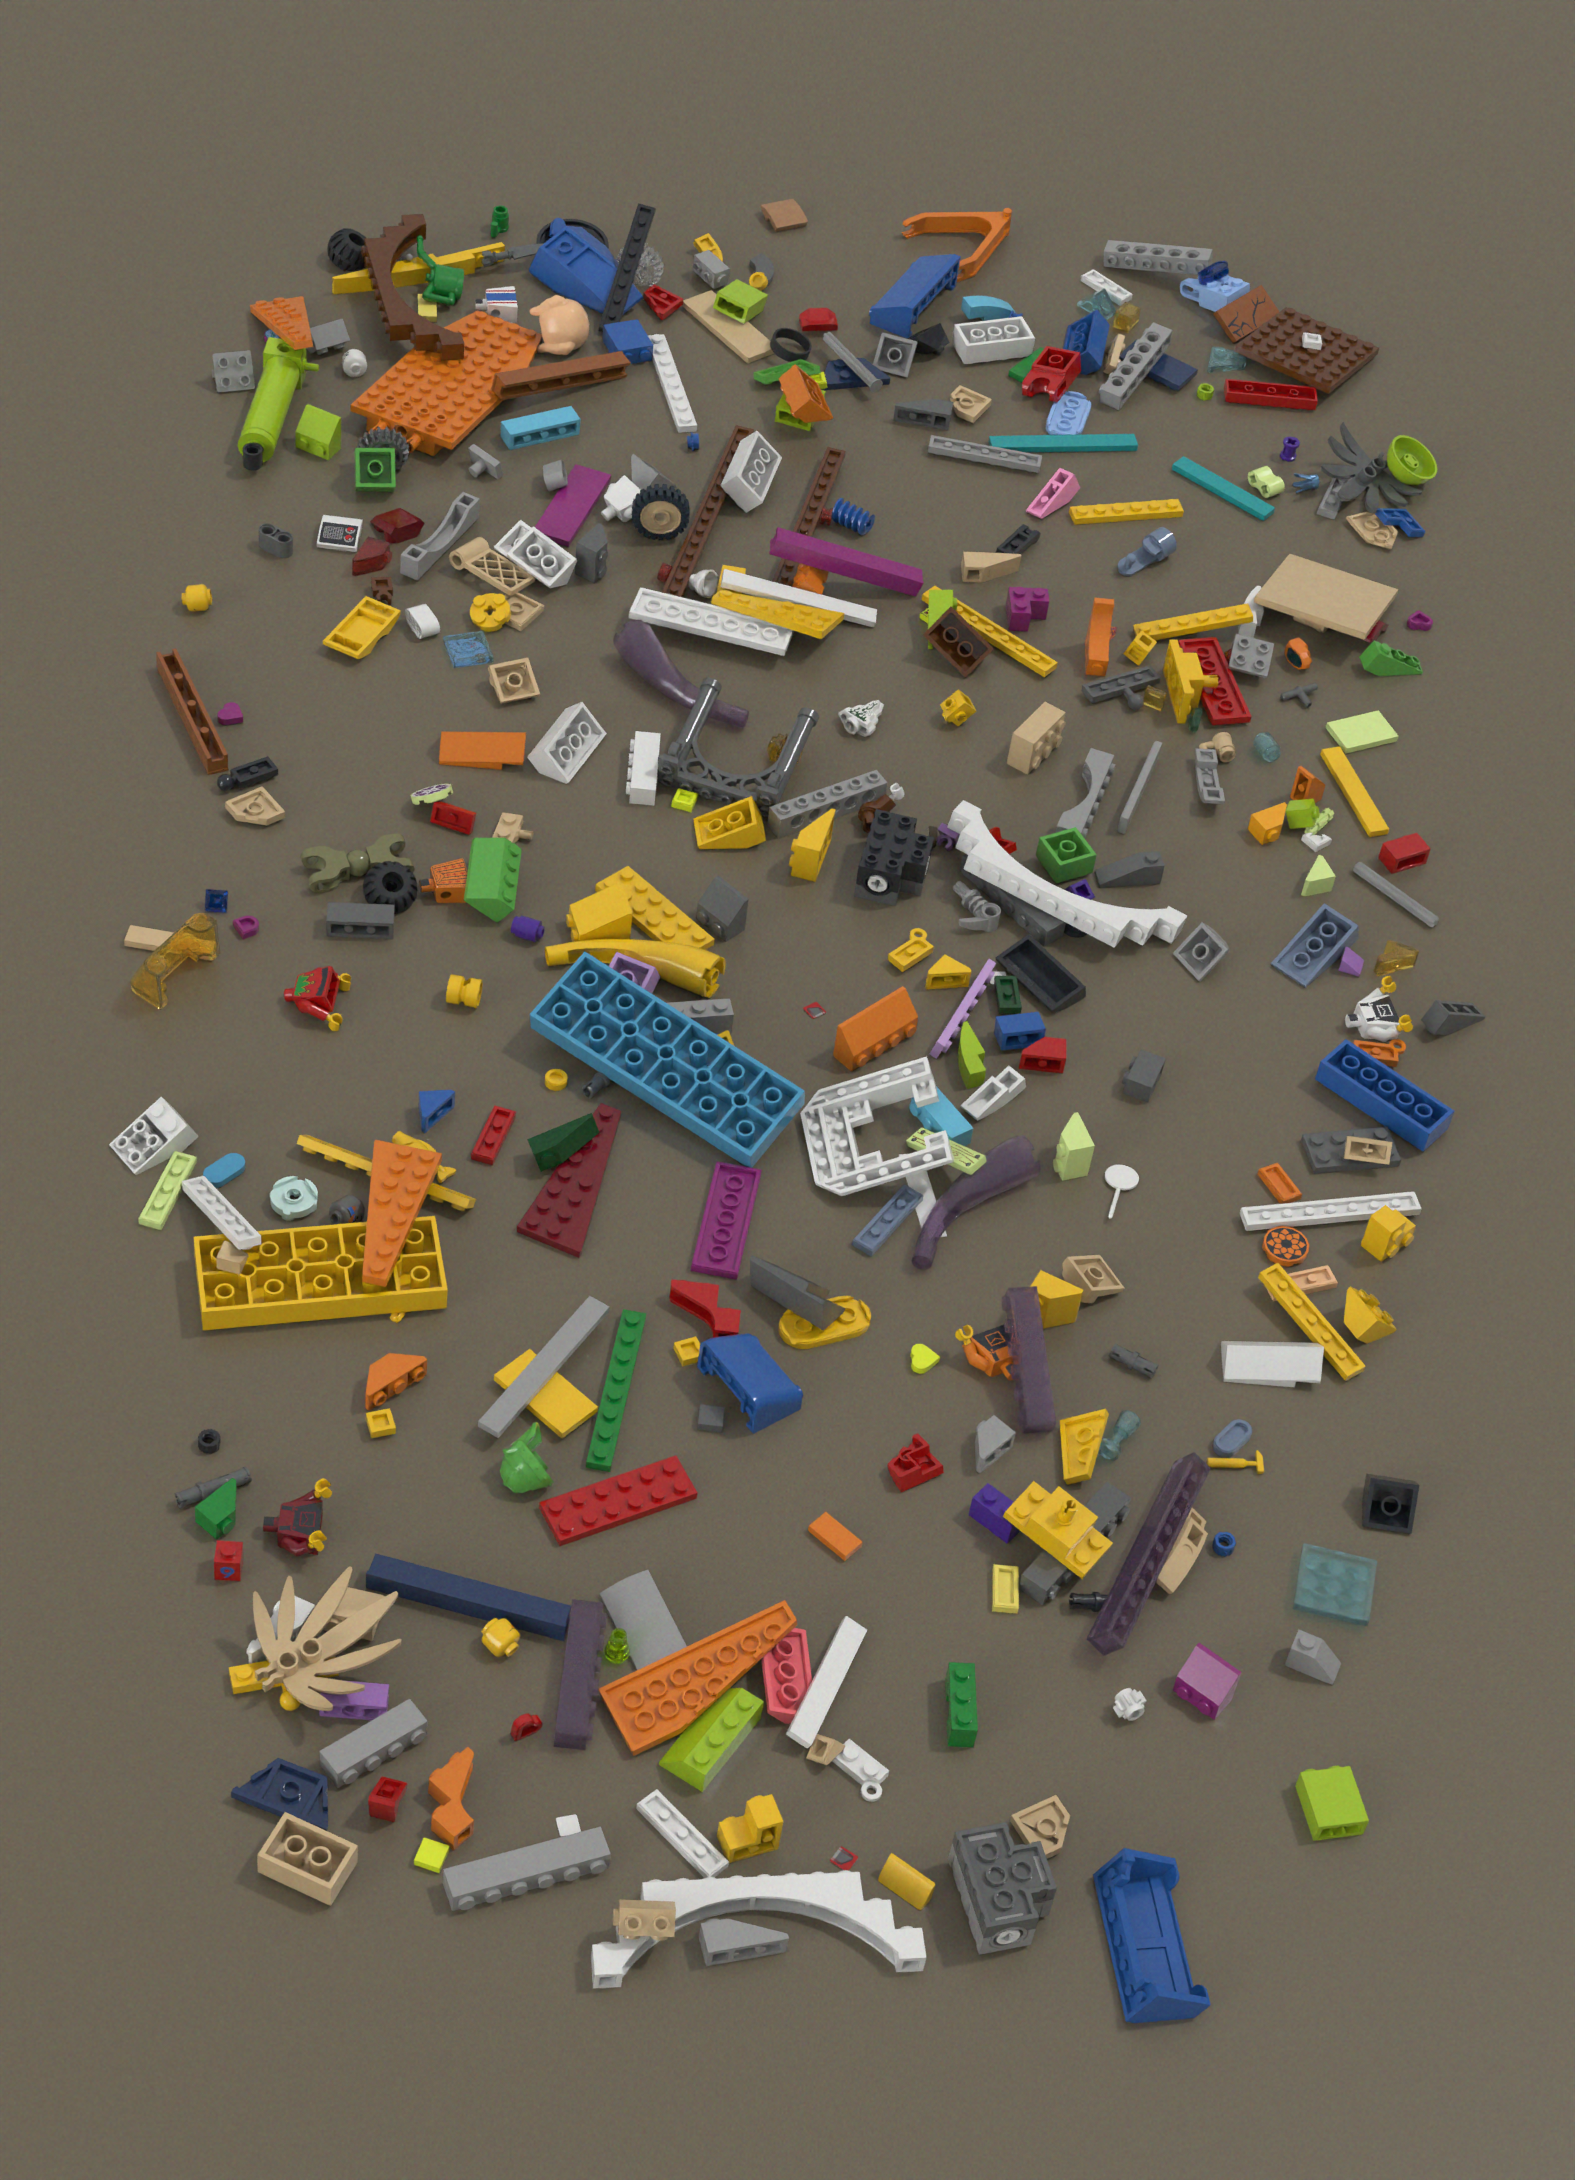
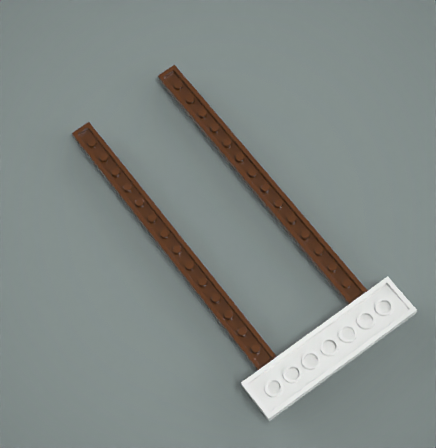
[629,425,846,656]

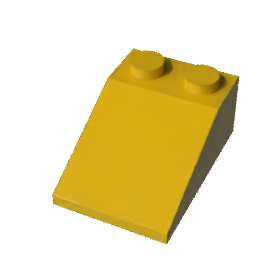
[693,796,766,849]
[789,809,836,882]

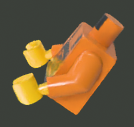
[955,1307,1025,1381]

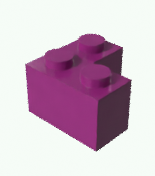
[1006,587,1050,632]

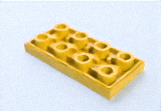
[494,1349,598,1438]

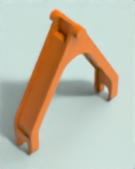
[902,208,1012,282]

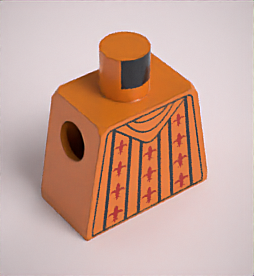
[419,858,467,903]

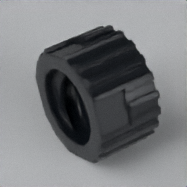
[198,1429,221,1454]

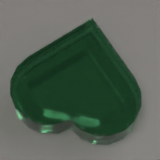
[1188,707,1203,732]

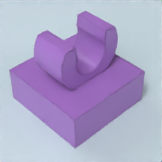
[936,823,960,851]

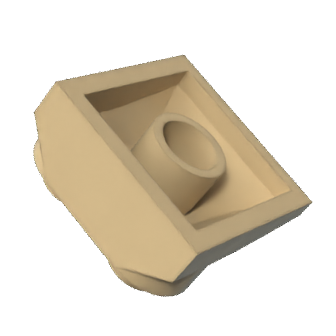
[488,658,540,704]
[1062,1255,1125,1303]

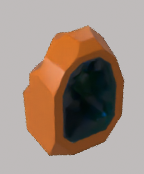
[1284,637,1312,669]

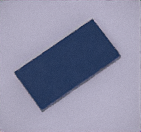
[1119,339,1198,391]

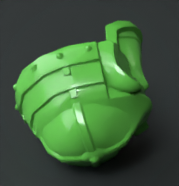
[500,1422,554,1493]

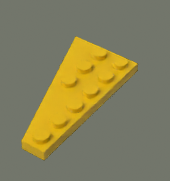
[711,590,845,639]

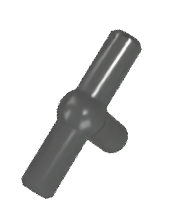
[1280,683,1318,708]

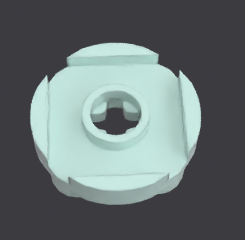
[270,1176,318,1221]

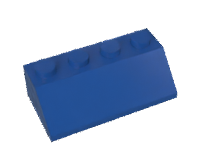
[1063,310,1110,375]

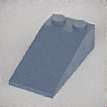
[1271,903,1359,988]

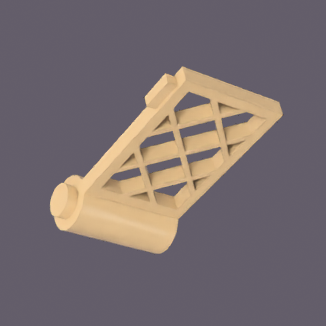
[449,537,536,596]

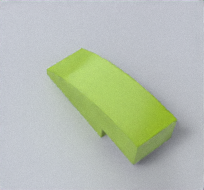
[958,1021,986,1089]

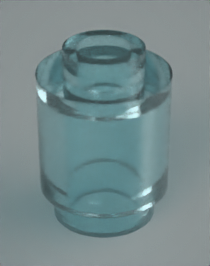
[1253,732,1281,762]

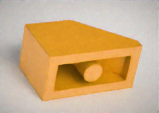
[1248,802,1287,845]

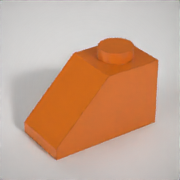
[1290,766,1325,803]

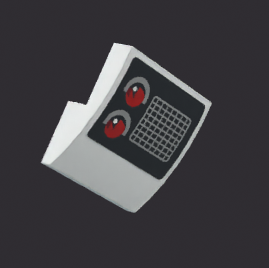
[317,515,363,552]

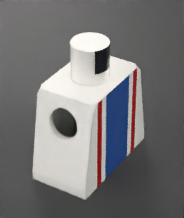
[475,286,518,323]

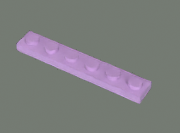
[929,959,996,1059]

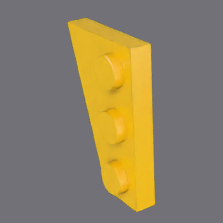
[1060,1409,1109,1485]

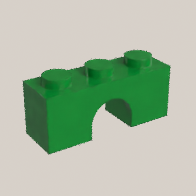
[945,1662,978,1748]

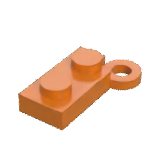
[1353,1039,1406,1067]

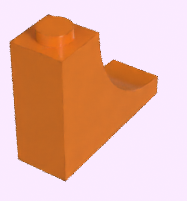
[1085,597,1114,676]

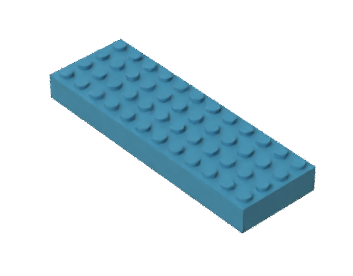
[529,952,805,1168]

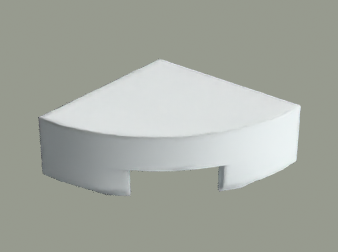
[1301,833,1332,852]

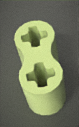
[1248,466,1285,498]

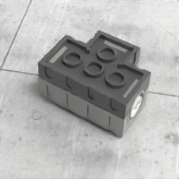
[948,1822,1057,1955]

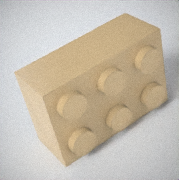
[1007,702,1066,775]
[257,1812,358,1906]

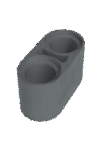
[259,523,293,558]

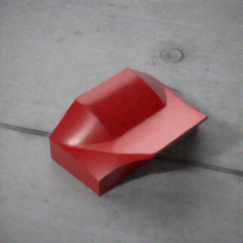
[799,308,838,331]

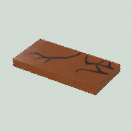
[1213,285,1279,344]

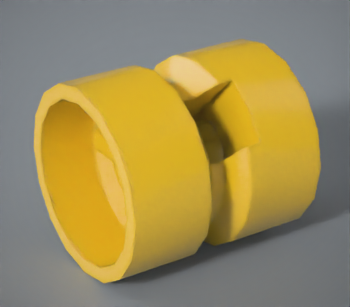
[446,974,483,1008]

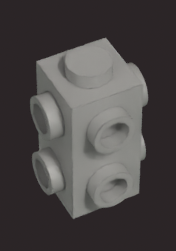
[693,250,730,289]

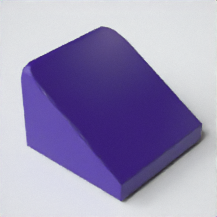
[1064,879,1095,900]

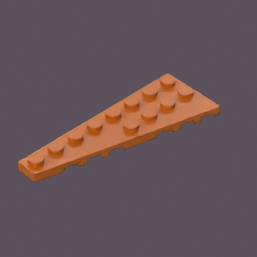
[250,296,313,350]

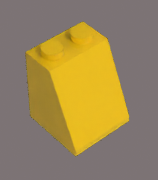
[566,883,633,942]

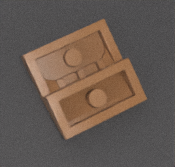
[760,199,808,232]

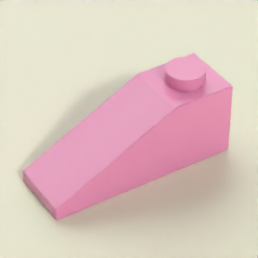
[1026,468,1080,519]

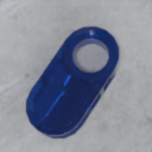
[1198,261,1229,285]

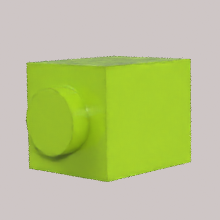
[1285,799,1320,829]

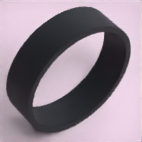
[770,328,812,362]

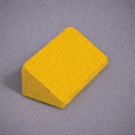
[878,1853,935,1910]

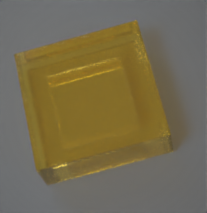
[1143,685,1167,711]

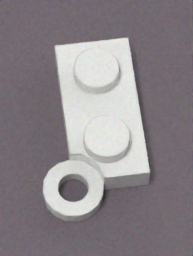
[832,1739,889,1802]

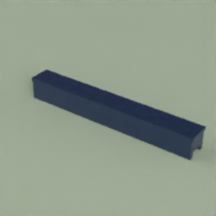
[366,1553,571,1641]

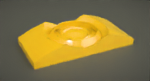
[323,596,401,659]

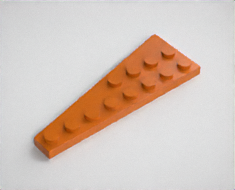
[362,1140,442,1287]

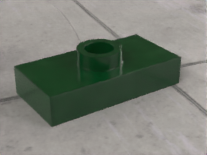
[994,976,1022,1014]

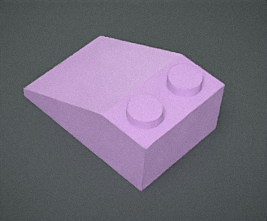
[609,952,660,994]

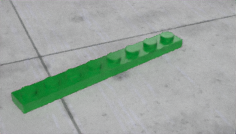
[586,1309,647,1472]

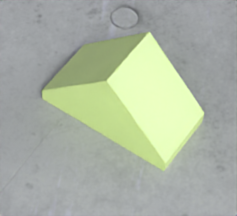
[1301,855,1336,896]

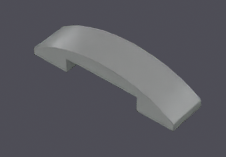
[1195,748,1225,804]

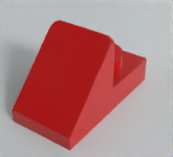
[368,1776,407,1822]

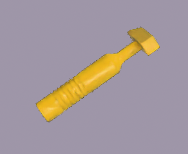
[1206,1450,1264,1474]

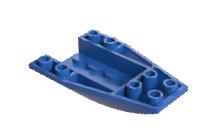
[529,226,643,314]

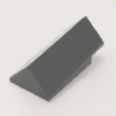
[750,1256,845,1331]

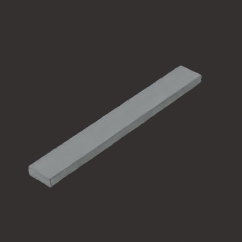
[478,1296,610,1438]

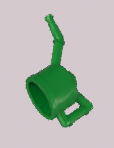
[416,236,464,306]

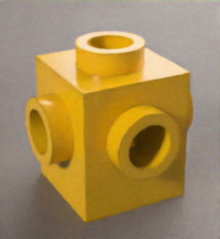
[940,689,977,726]

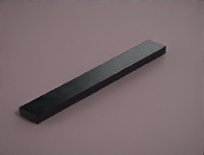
[598,203,656,332]

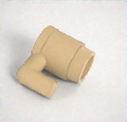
[1199,732,1236,762]

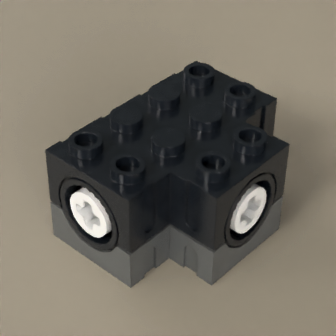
[854,809,934,906]

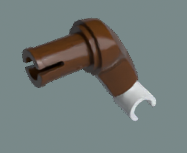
[858,783,904,833]

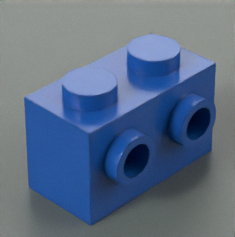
[994,1012,1046,1050]

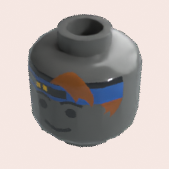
[329,1195,365,1225]

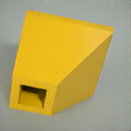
[1344,1286,1397,1344]

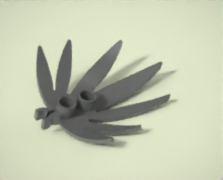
[1321,422,1423,513]

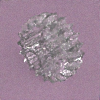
[616,243,664,288]

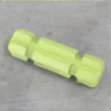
[1304,808,1334,835]

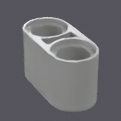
[543,459,568,491]

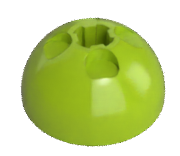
[1387,435,1437,485]

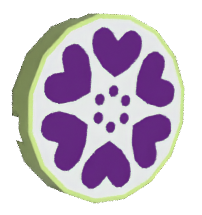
[411,784,453,805]

